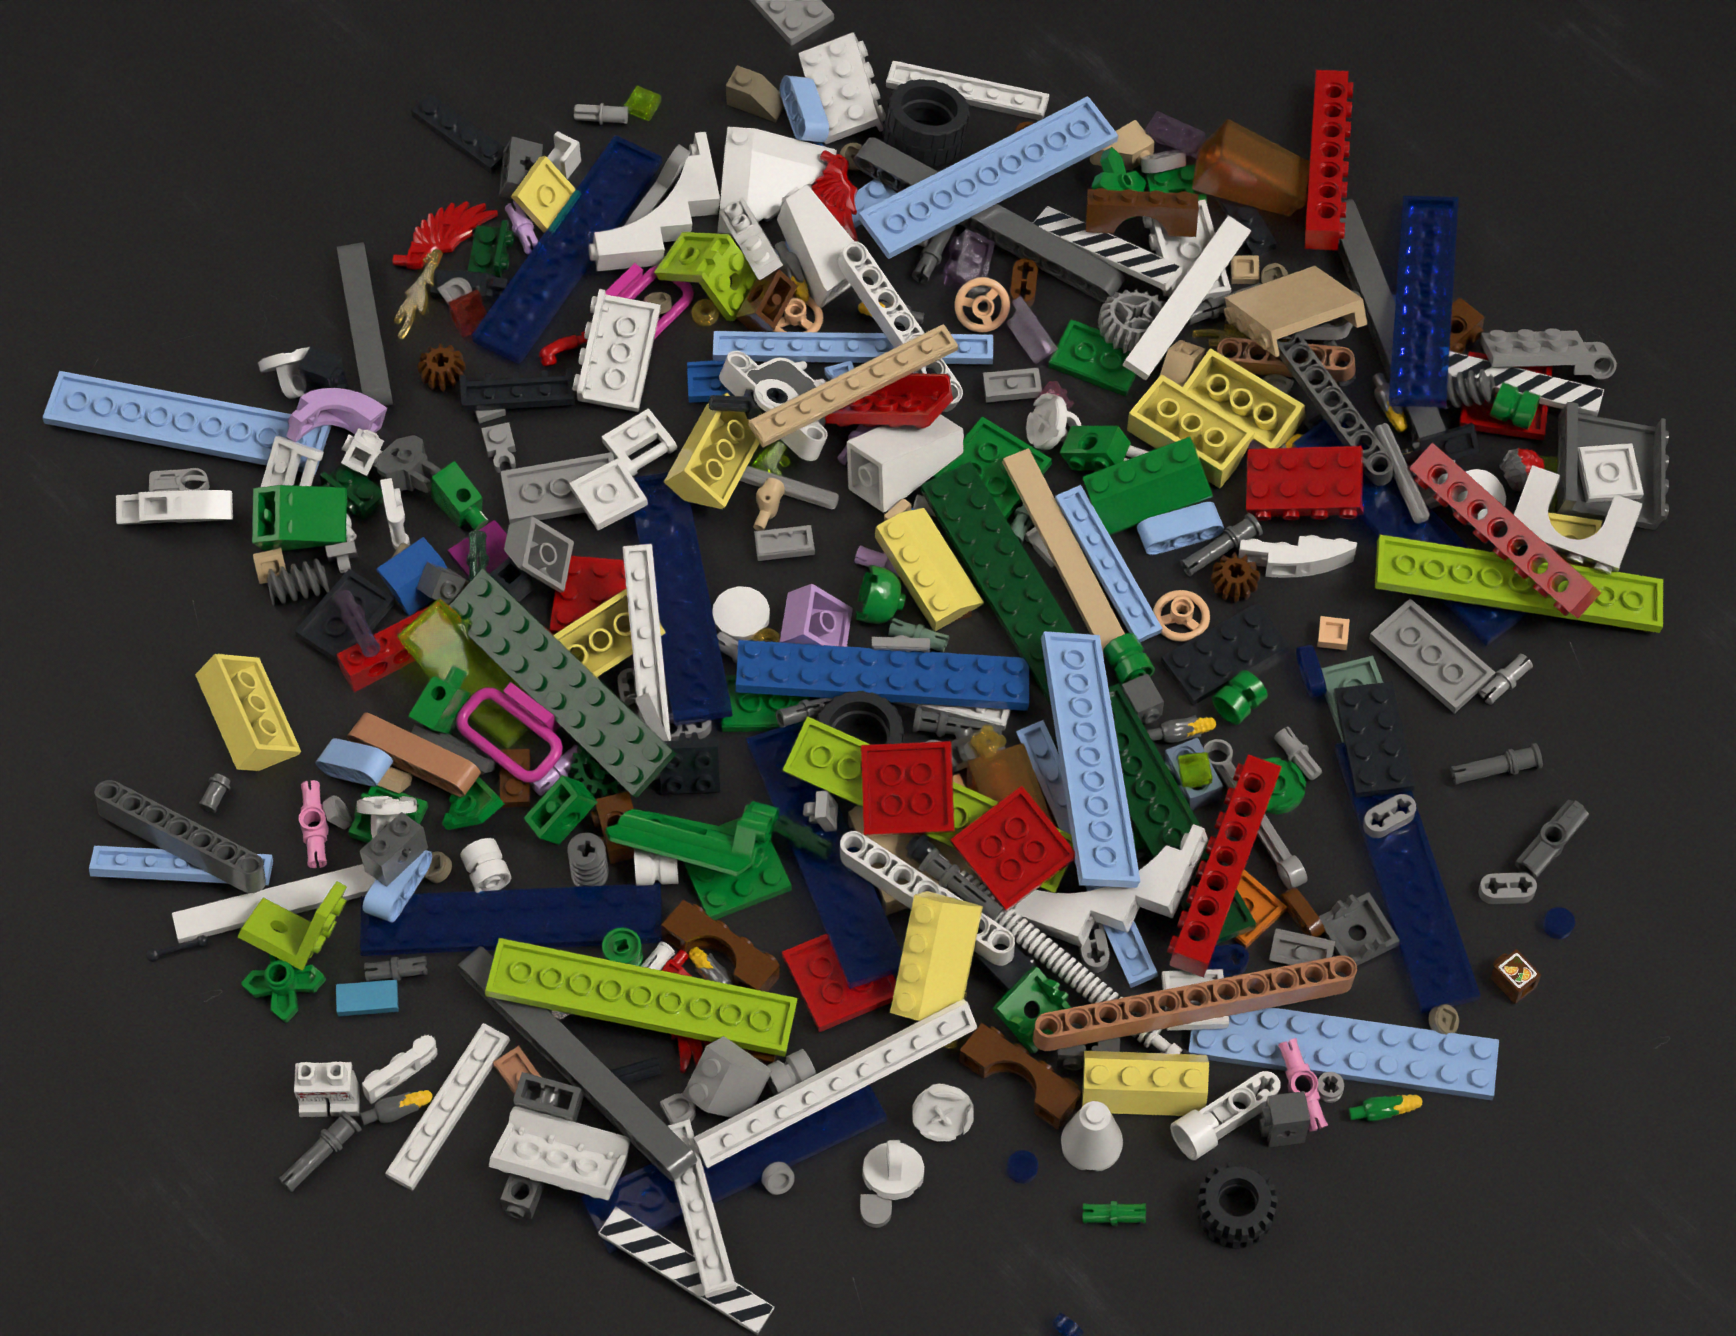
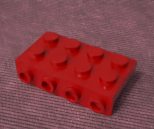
[825,373,953,428]
[1246,446,1364,521]

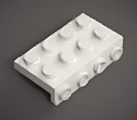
[799,32,886,144]
[1143,200,1231,301]
[573,289,661,412]
[489,1106,630,1200]

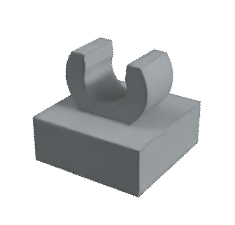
[325,541,357,574]
[803,790,838,832]

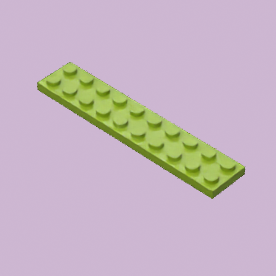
[1375,535,1663,633]
[783,716,1074,893]
[485,938,798,1057]

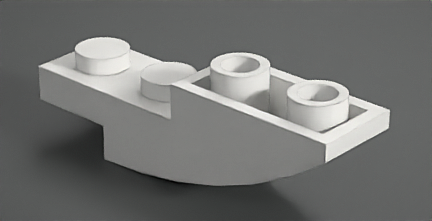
[720,197,783,280]
[116,490,233,525]
[1238,535,1357,578]

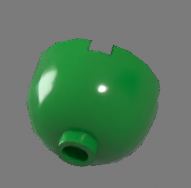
[856,565,906,624]

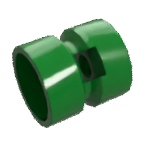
[1490,382,1541,430]
[1103,633,1155,686]
[1212,670,1268,725]
[602,927,643,966]

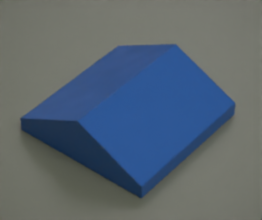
[376,537,447,617]

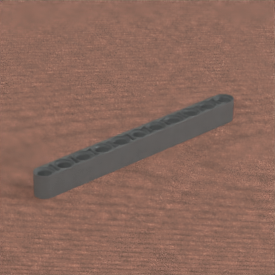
[853,138,1125,303]
[1337,199,1446,441]
[456,946,698,1182]

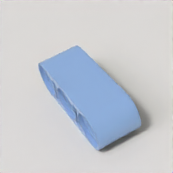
[780,75,829,143]
[1137,502,1224,555]
[316,738,393,787]
[363,850,432,922]

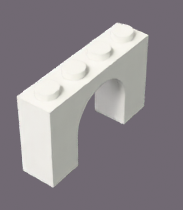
[1514,465,1642,574]

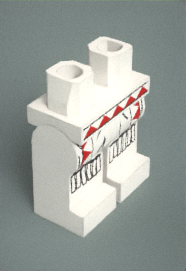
[294,1062,360,1117]

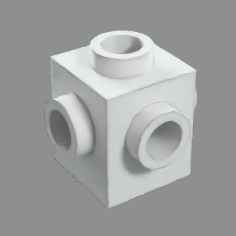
[341,428,384,476]

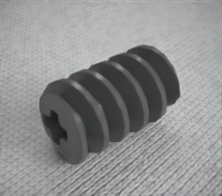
[1433,369,1495,410]
[267,559,329,606]
[567,833,609,891]

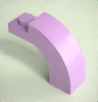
[287,388,387,442]

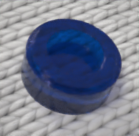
[1543,907,1575,939]
[1007,1150,1039,1183]
[1053,1313,1084,1336]

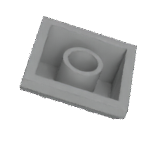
[504,516,574,593]
[682,1036,773,1118]

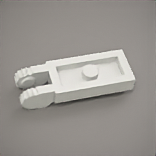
[362,1035,438,1104]

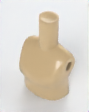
[753,478,785,531]

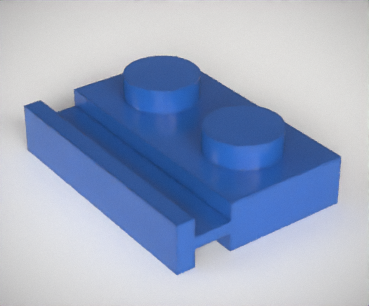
[687,360,735,403]

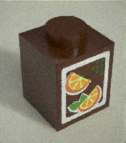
[1490,949,1541,1004]

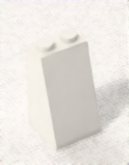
[777,184,858,308]
[847,414,964,513]

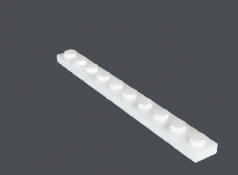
[693,999,977,1168]

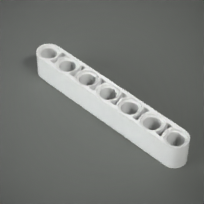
[838,241,963,412]
[840,831,1015,966]

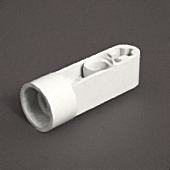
[1170,1071,1280,1160]

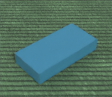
[336,980,399,1016]

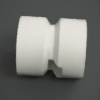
[460,838,512,895]
[634,848,678,886]

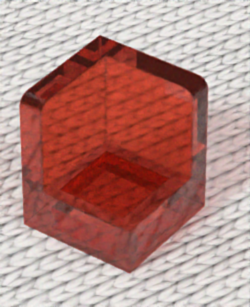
[448,290,492,338]

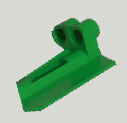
[605,801,779,876]

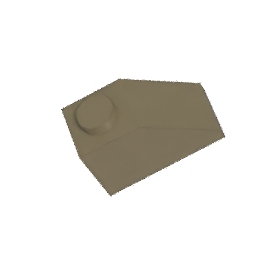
[726,65,784,123]

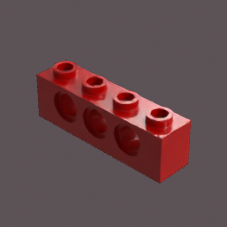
[337,601,456,692]

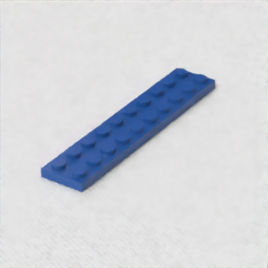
[735,640,1029,711]

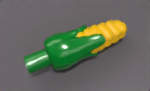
[1349,1095,1422,1122]

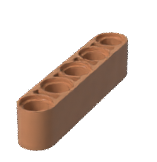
[1217,338,1356,381]
[347,712,481,797]

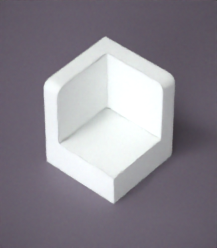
[547,131,581,179]

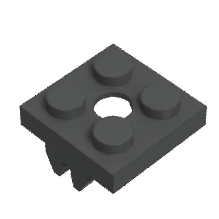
[1318,892,1400,966]

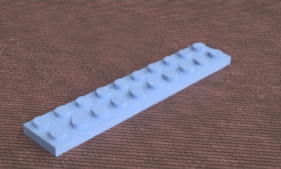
[858,96,1119,259]
[42,371,331,475]
[1041,631,1140,888]
[1188,1007,1499,1100]

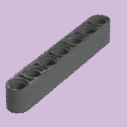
[337,242,393,406]
[1277,332,1393,486]
[94,780,266,893]

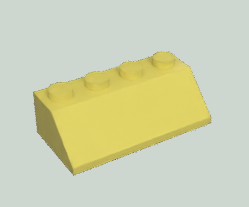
[1183,348,1306,449]
[1127,374,1255,488]
[664,393,759,509]
[875,508,984,631]
[554,588,666,677]
[195,654,301,771]
[890,891,983,1021]
[1082,1051,1209,1116]

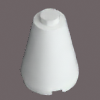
[1061,1101,1123,1172]

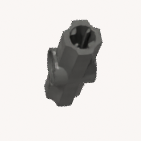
[1515,799,1589,880]

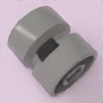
[767,1049,816,1096]

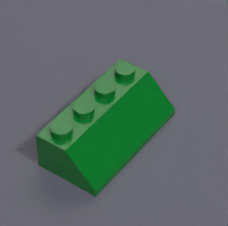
[1083,437,1213,535]

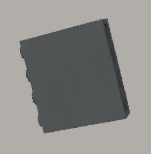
[1557,402,1669,530]

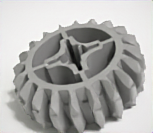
[1098,289,1166,353]

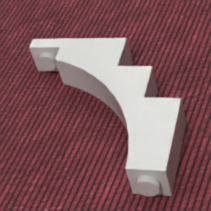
[589,132,720,271]
[1013,824,1208,947]

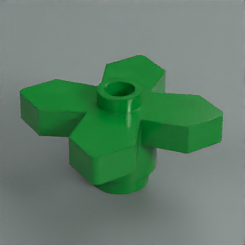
[1092,147,1146,222]
[241,954,326,1023]

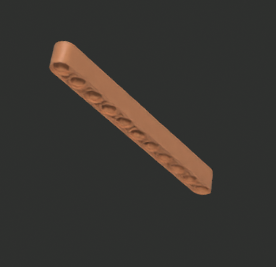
[1033,955,1357,1051]

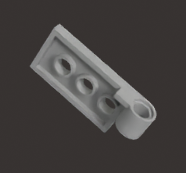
[1480,329,1617,379]

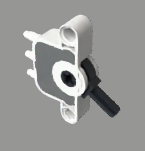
[709,351,828,461]

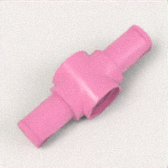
[299,780,329,868]
[1278,1038,1328,1132]

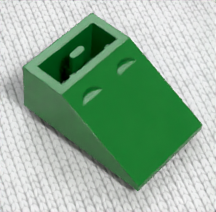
[252,485,347,551]

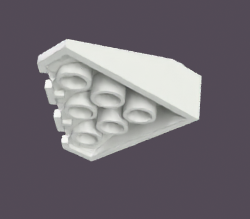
[718,127,837,237]

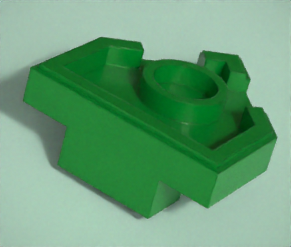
[442,777,505,830]

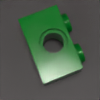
[1060,426,1131,471]
[524,775,598,845]

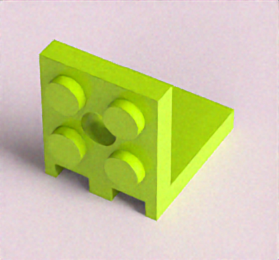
[654,232,757,321]
[238,881,347,971]

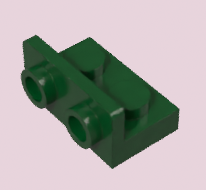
[468,220,514,278]
[319,464,384,520]

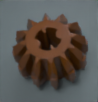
[417,343,466,392]
[1210,552,1260,603]

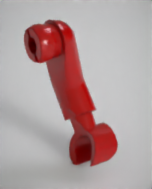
[539,331,588,366]

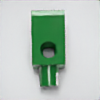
[431,461,489,531]
[409,664,470,735]

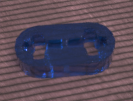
[1296,644,1327,698]
[1207,944,1249,976]

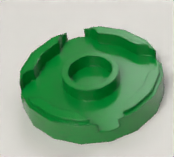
[1249,757,1306,814]

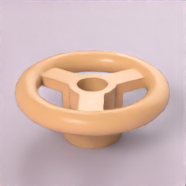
[954,277,1010,333]
[772,294,823,332]
[1153,590,1210,642]

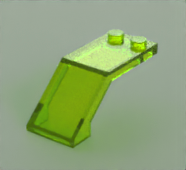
[398,598,534,749]

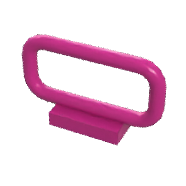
[605,263,694,339]
[456,682,563,783]

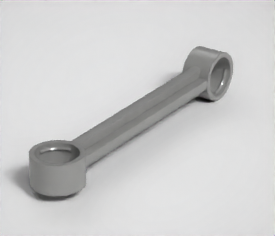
[1204,739,1307,889]

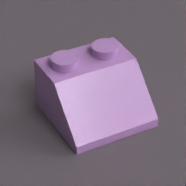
[780,584,853,647]

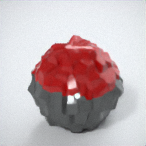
[1499,448,1545,492]

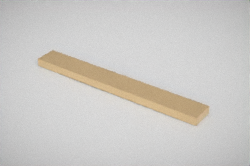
[748,324,958,447]
[1002,448,1125,657]

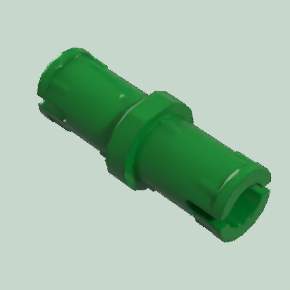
[1083,1201,1146,1226]

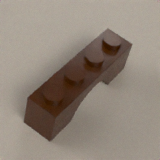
[1086,188,1199,237]
[661,899,780,992]
[959,1023,1081,1130]

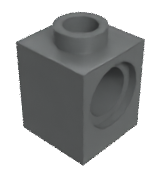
[416,562,466,604]
[1122,674,1164,724]
[500,1173,545,1219]

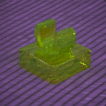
[625,85,661,121]
[752,441,791,476]
[1177,752,1213,788]

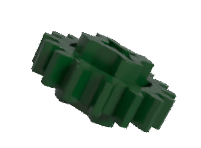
[569,744,626,798]

